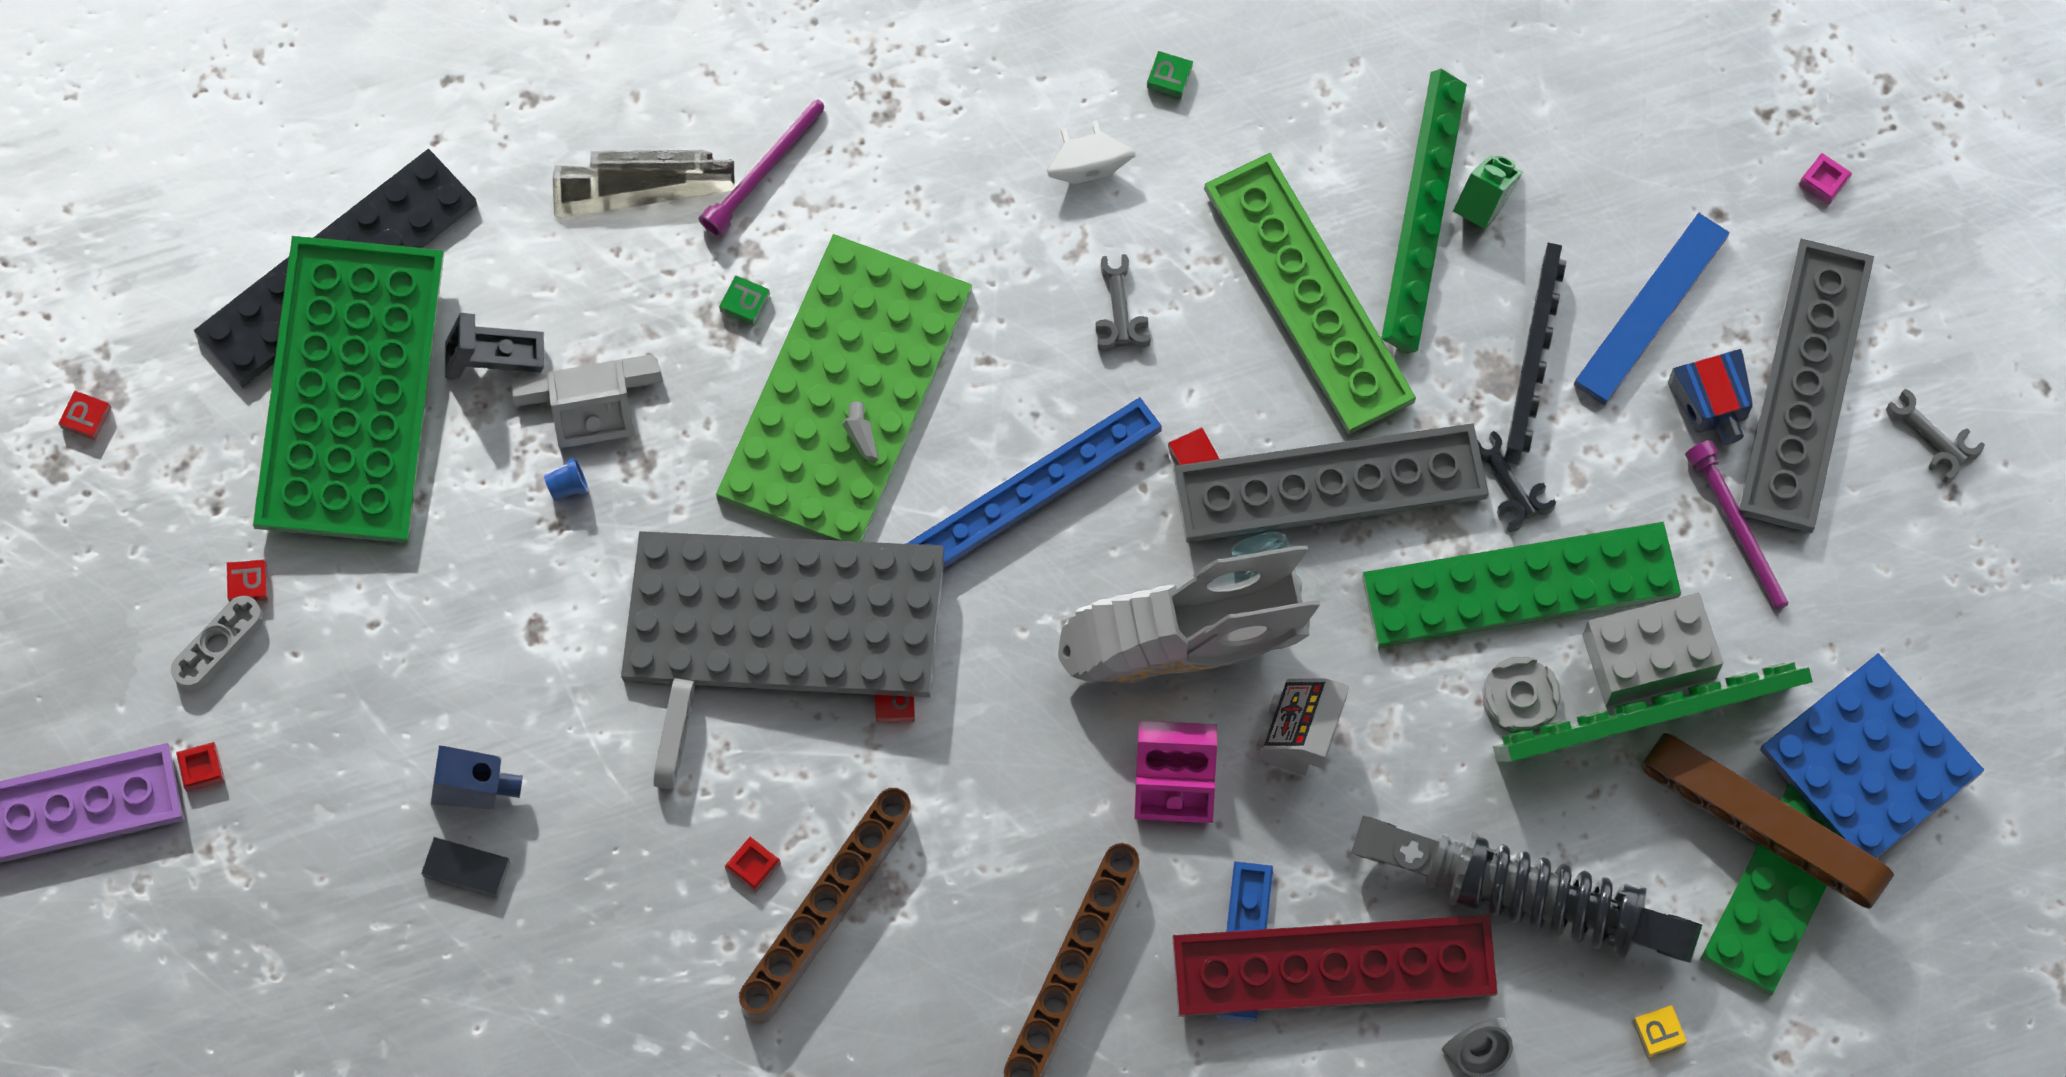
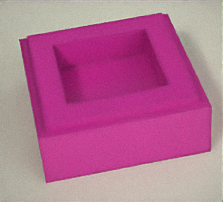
[1799,153,1852,205]

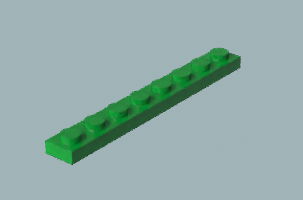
[1381,69,1467,354]

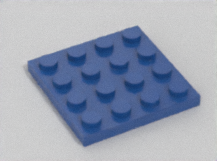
[1760,653,1984,859]

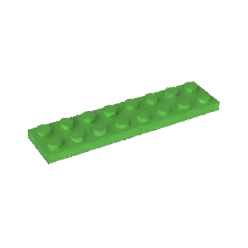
[1204,153,1416,435]

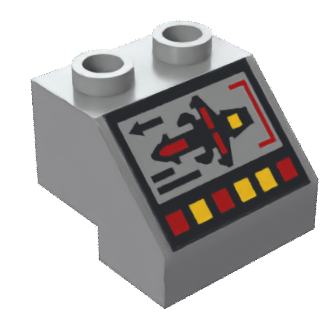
[1257,678,1349,776]

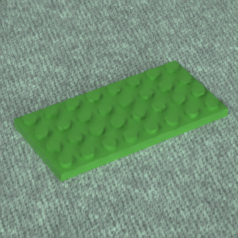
[716,234,972,542]

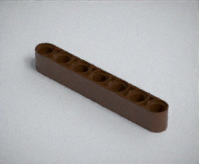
[1641,733,1894,909]
[739,788,912,1024]
[1003,843,1140,1077]

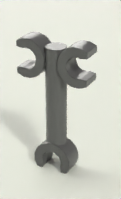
[1095,254,1151,351]
[1886,389,1985,484]

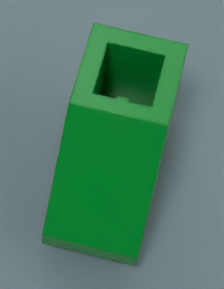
[1452,155,1523,229]

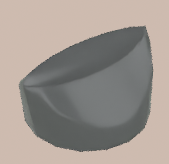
[1441,1018,1513,1077]

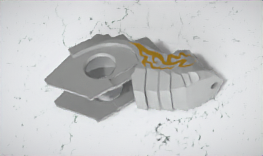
[1058,546,1320,683]

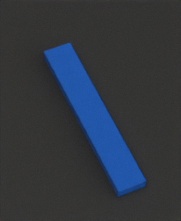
[1574,212,1730,405]

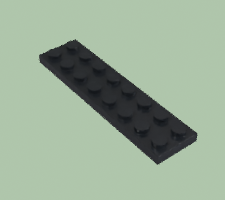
[194,148,478,388]

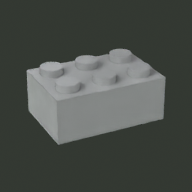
[1582,592,1724,707]

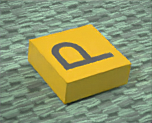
[1633,1005,1687,1058]

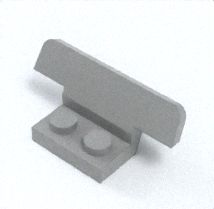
[513,355,663,448]

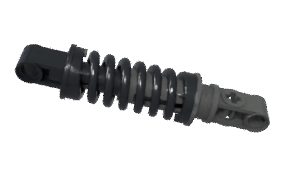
[1351,815,1702,963]

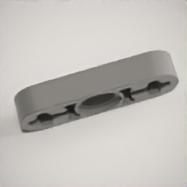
[171,596,263,691]
[653,678,695,790]

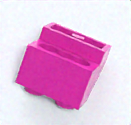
[1134,720,1217,823]

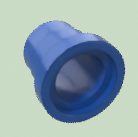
[544,457,589,501]

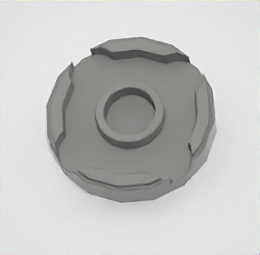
[1482,657,1561,733]

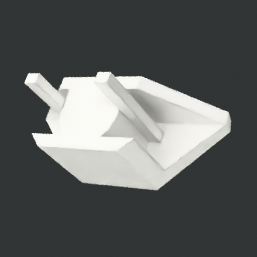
[1048,120,1135,184]

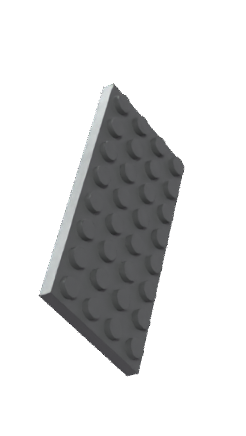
[621,531,945,697]

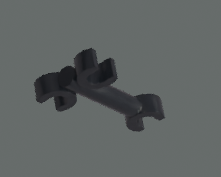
[1477,431,1556,532]

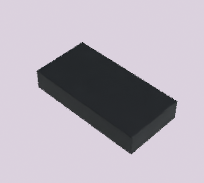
[421,837,510,898]

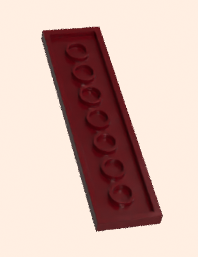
[1172,915,1498,1017]

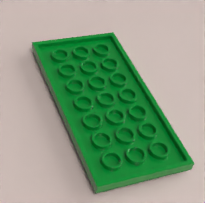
[253,236,444,543]

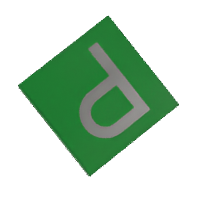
[1147,51,1193,99]
[719,275,770,326]

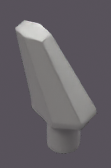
[842,402,878,462]

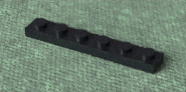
[1504,242,1567,464]

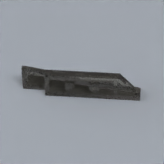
[552,150,735,218]

